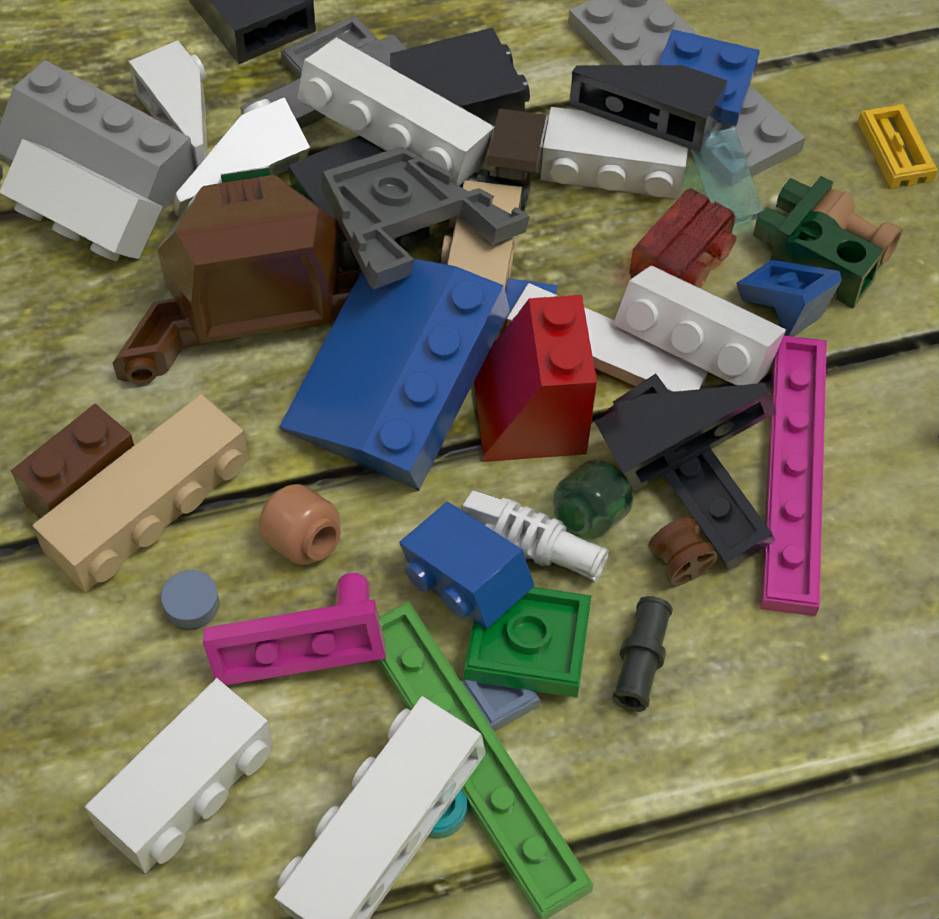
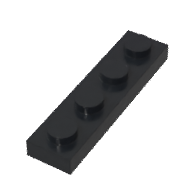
[613,373,775,570]

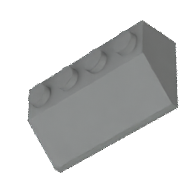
[0,60,196,213]

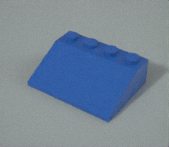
[279,259,510,490]

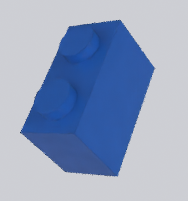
[399,501,534,629]

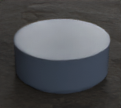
[161,570,220,629]

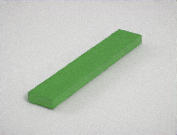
[376,602,594,919]

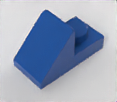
[736,260,842,337]

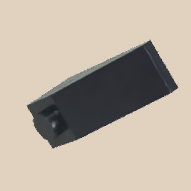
[569,65,727,152]
[594,383,776,492]

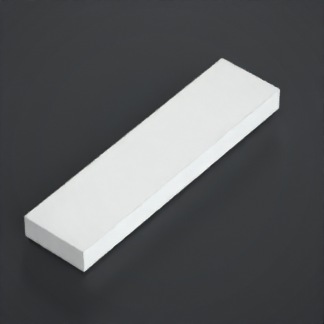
[506,283,709,392]

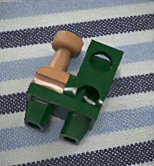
[753,176,903,309]

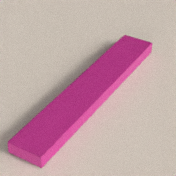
[760,335,827,616]

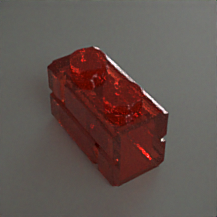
[629,188,737,288]

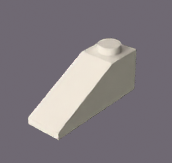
[129,40,208,169]
[173,97,310,217]

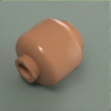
[259,484,341,566]

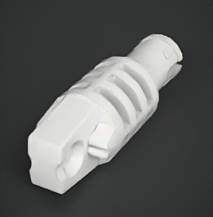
[462,490,609,582]

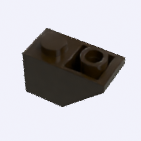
[487,109,549,181]

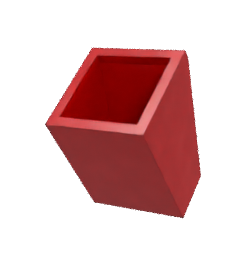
[474,295,597,462]

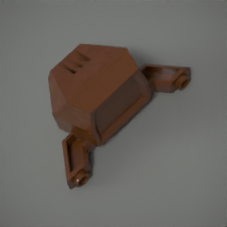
[112,175,361,384]

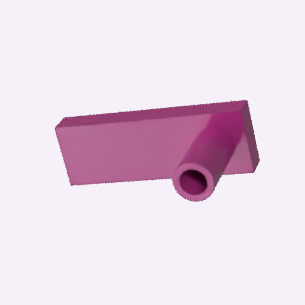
[202,573,386,685]

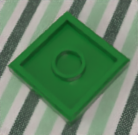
[463,587,592,698]

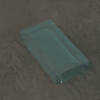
[690,127,763,231]

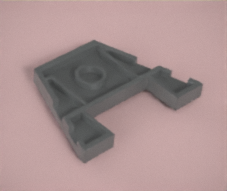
[321,147,530,289]

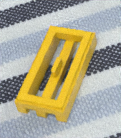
[857,104,938,189]

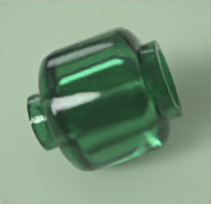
[552,459,633,540]

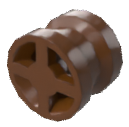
[648,517,718,585]

